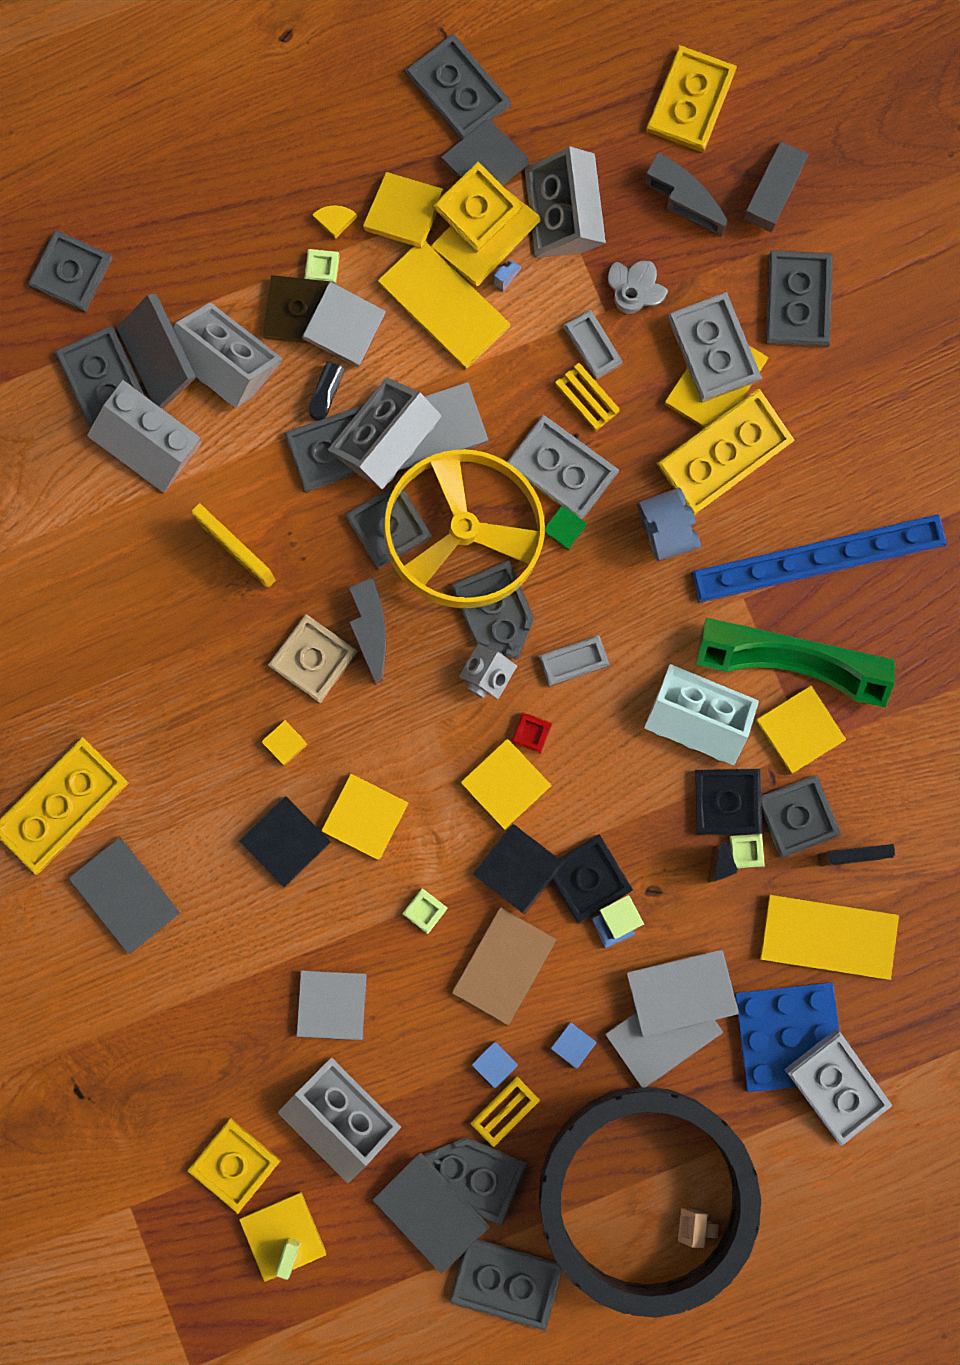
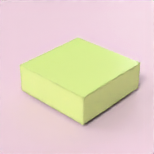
[304,249,340,284]
[728,834,765,868]
[403,888,448,934]
[599,895,644,939]
[276,1238,301,1280]

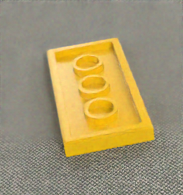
[378,241,510,369]
[656,389,795,515]
[0,737,129,875]
[760,895,899,980]

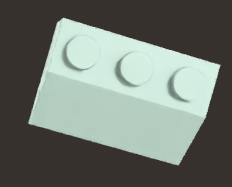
[644,664,759,765]

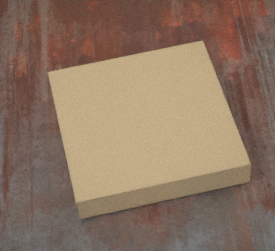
[268,614,358,703]

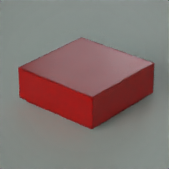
[511,712,552,754]

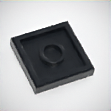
[695,769,762,835]
[240,796,332,888]
[473,823,565,915]
[552,834,633,924]
[817,844,895,867]

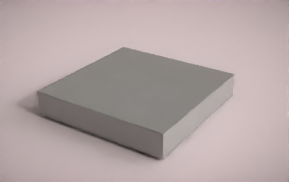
[302,282,386,368]
[297,970,367,1040]

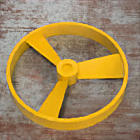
[384,449,545,608]

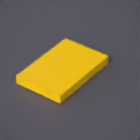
[646,45,737,153]
[431,190,541,287]
[664,346,769,428]
[192,503,276,588]

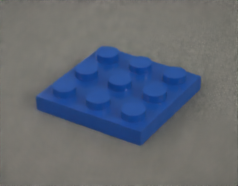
[734,982,840,1092]

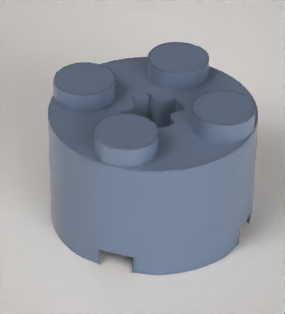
[637,487,701,561]

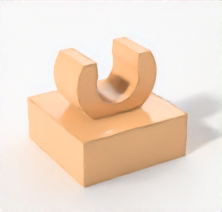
[678,1208,719,1248]

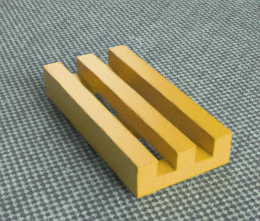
[555,363,620,432]
[470,1076,540,1147]

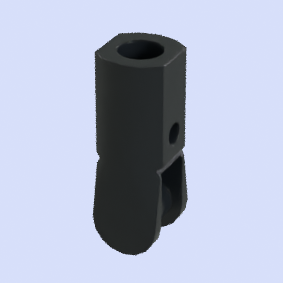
[309,361,345,421]

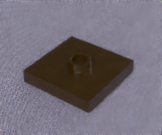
[263,275,333,343]

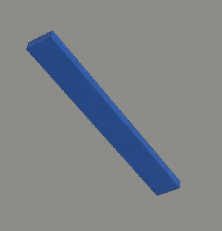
[692,514,947,603]

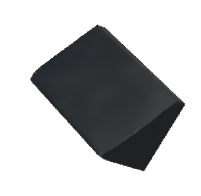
[708,842,738,883]

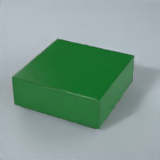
[545,505,587,551]

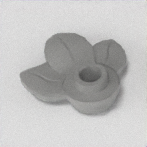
[608,261,668,314]

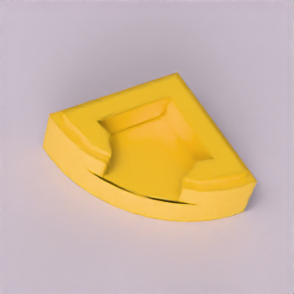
[313,205,357,239]

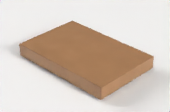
[452,907,557,1025]

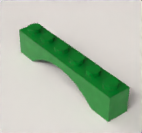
[696,617,895,708]

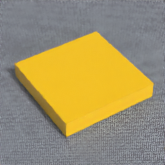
[433,162,522,252]
[363,172,445,248]
[756,686,846,774]
[461,739,552,830]
[322,774,409,861]
[188,1118,281,1214]
[239,1191,327,1282]

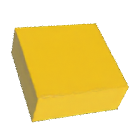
[262,720,308,766]

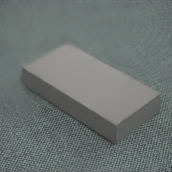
[564,310,623,380]
[539,635,610,687]

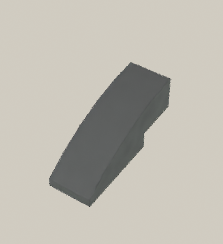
[743,141,809,233]
[644,152,728,237]
[349,578,387,685]

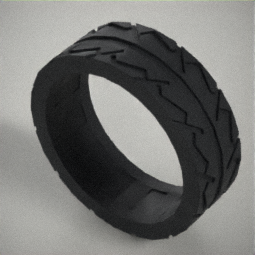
[539,1086,762,1318]

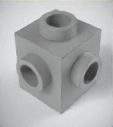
[459,644,517,699]

